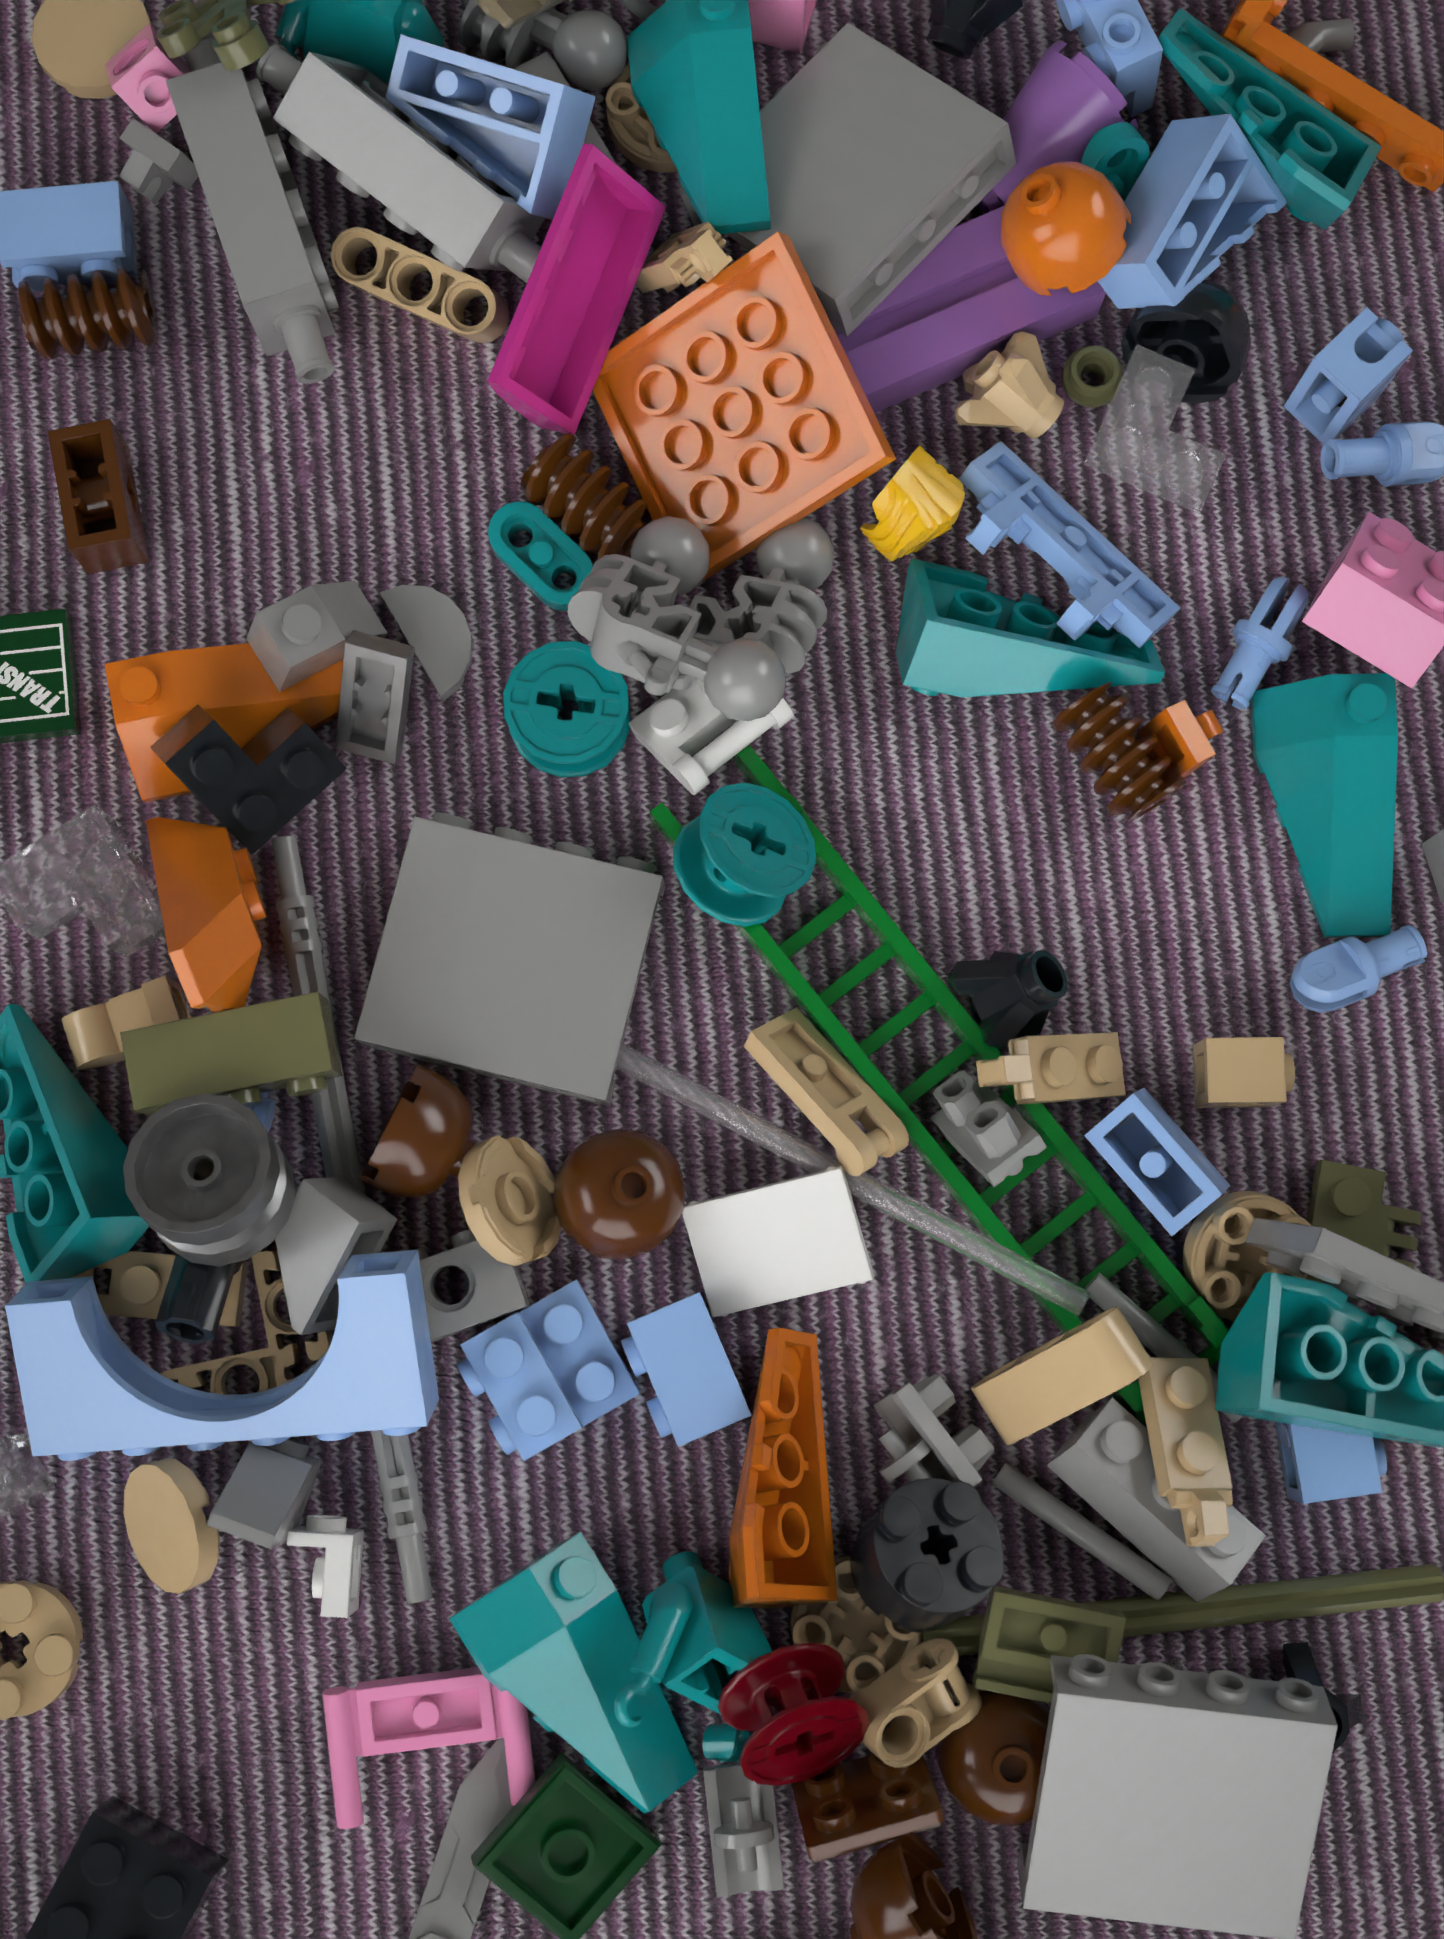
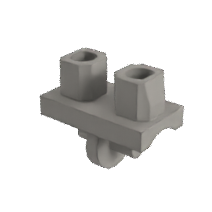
[930,1070,1047,1187]
[874,1374,994,1487]
[703,1763,784,1898]

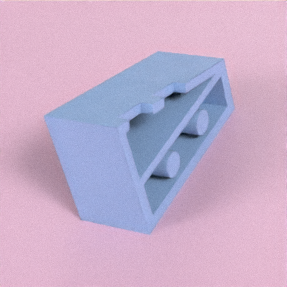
[385,34,596,219]
[1098,114,1288,309]

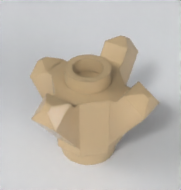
[955,331,1064,439]

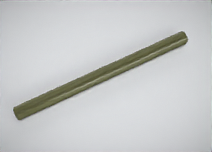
[922,1564,1444,1656]

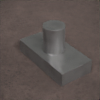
[335,630,415,764]

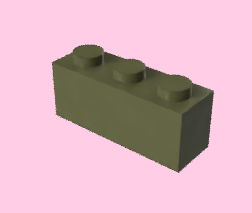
[120,992,342,1116]

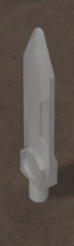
[409,1738,514,1939]

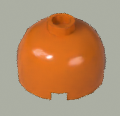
[1001,161,1131,296]

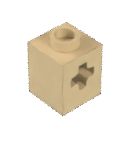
[1193,1037,1295,1108]

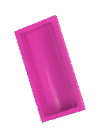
[487,143,666,435]

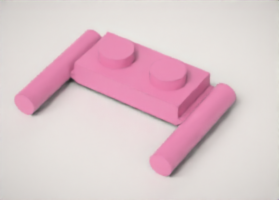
[322,1667,535,1829]

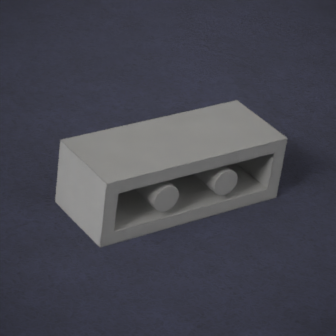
[1047,1398,1266,1602]

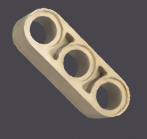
[331,227,509,343]
[971,1306,1154,1445]

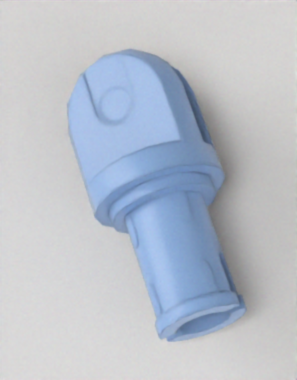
[1320,421,1444,487]
[1211,577,1309,710]
[1290,925,1427,1013]

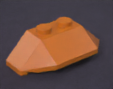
[146,817,267,1012]

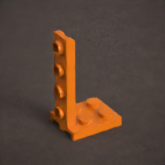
[1220,0,1444,193]

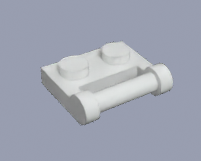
[629,680,794,795]

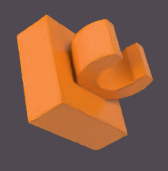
[1136,700,1224,781]

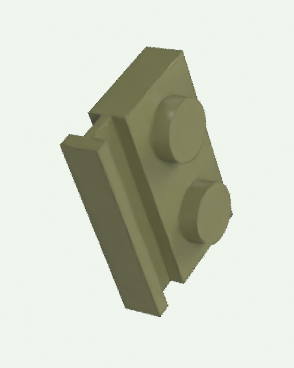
[972,1586,1126,1703]

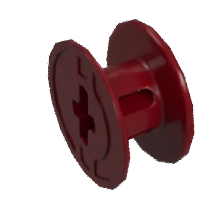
[717,1643,870,1786]

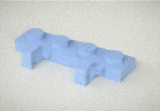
[959,441,1181,648]

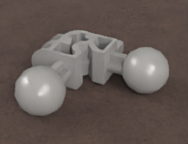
[458,0,628,91]
[568,516,786,721]
[673,517,834,690]

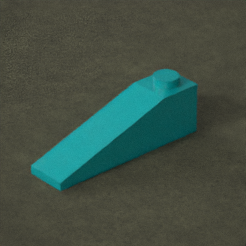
[627,0,771,234]
[1158,8,1382,230]
[895,558,1165,698]
[1250,673,1398,938]
[0,1004,149,1284]
[1215,1272,1444,1448]
[449,1532,699,1813]

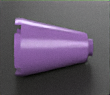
[977,41,1138,214]

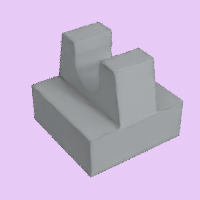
[119,118,198,205]

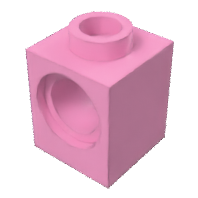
[105,23,192,133]

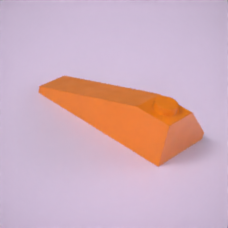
[104,643,344,803]
[728,1327,838,1609]

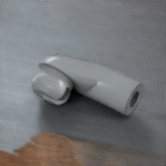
[1288,18,1354,53]

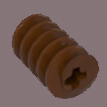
[18,267,158,360]
[520,432,651,559]
[1053,682,1186,824]

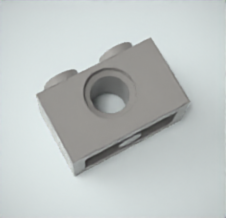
[414,1229,531,1343]

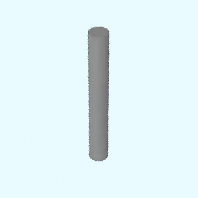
[1083,1272,1243,1423]
[991,1462,1172,1601]

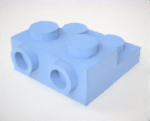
[1056,0,1163,118]
[457,1279,641,1461]

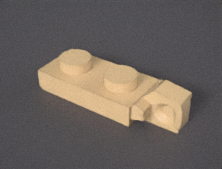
[636,221,733,293]
[976,1032,1126,1105]
[1138,1358,1233,1547]

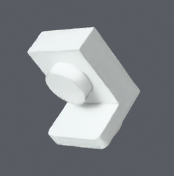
[287,1515,364,1618]

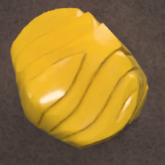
[860,445,965,561]

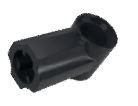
[156,1254,244,1345]

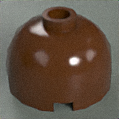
[359,1064,476,1197]
[553,1129,686,1260]
[937,1689,1050,1826]
[850,1833,978,1939]

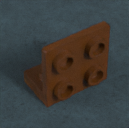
[791,1753,944,1863]

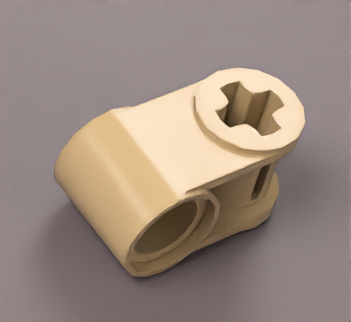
[852,1638,982,1768]

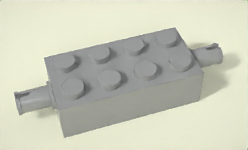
[165,33,339,384]
[256,43,545,283]

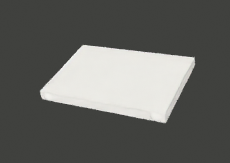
[682,1166,874,1317]

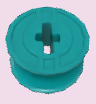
[503,641,631,778]
[673,782,816,927]

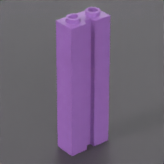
[821,206,1106,413]

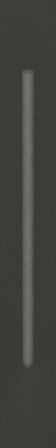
[616,1043,1090,1316]

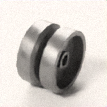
[123,1093,296,1266]

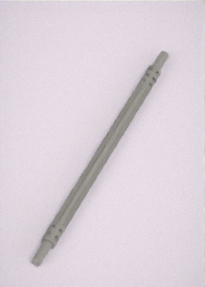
[271,836,433,1604]

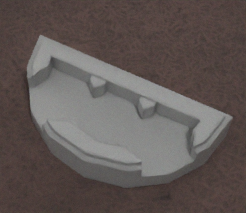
[379,585,474,702]

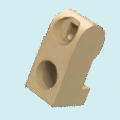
[61,975,191,1070]

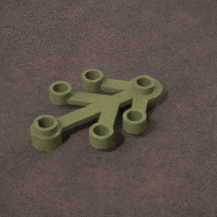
[157,0,295,71]

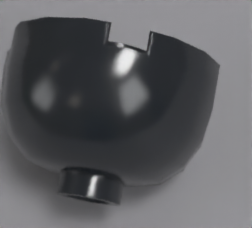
[1121,279,1251,404]

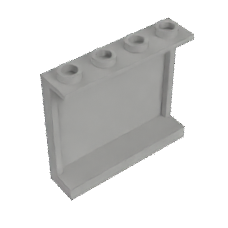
[680,23,1017,337]
[354,812,665,1106]
[1017,1654,1338,1939]

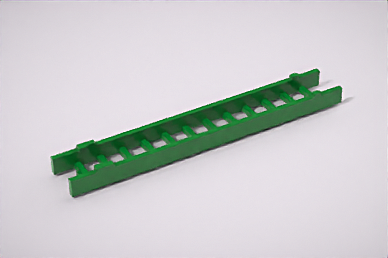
[650,745,1229,1428]

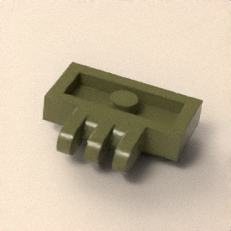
[1306,1160,1422,1300]

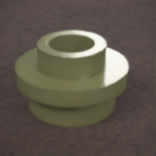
[1061,346,1124,408]

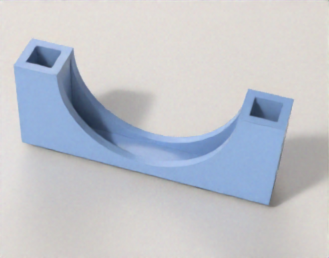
[5,1250,439,1461]

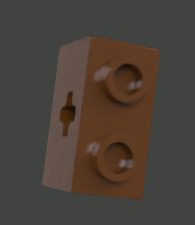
[48,419,149,574]

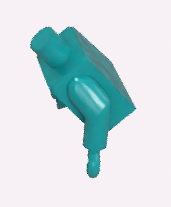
[255,0,444,85]
[614,1551,772,1762]

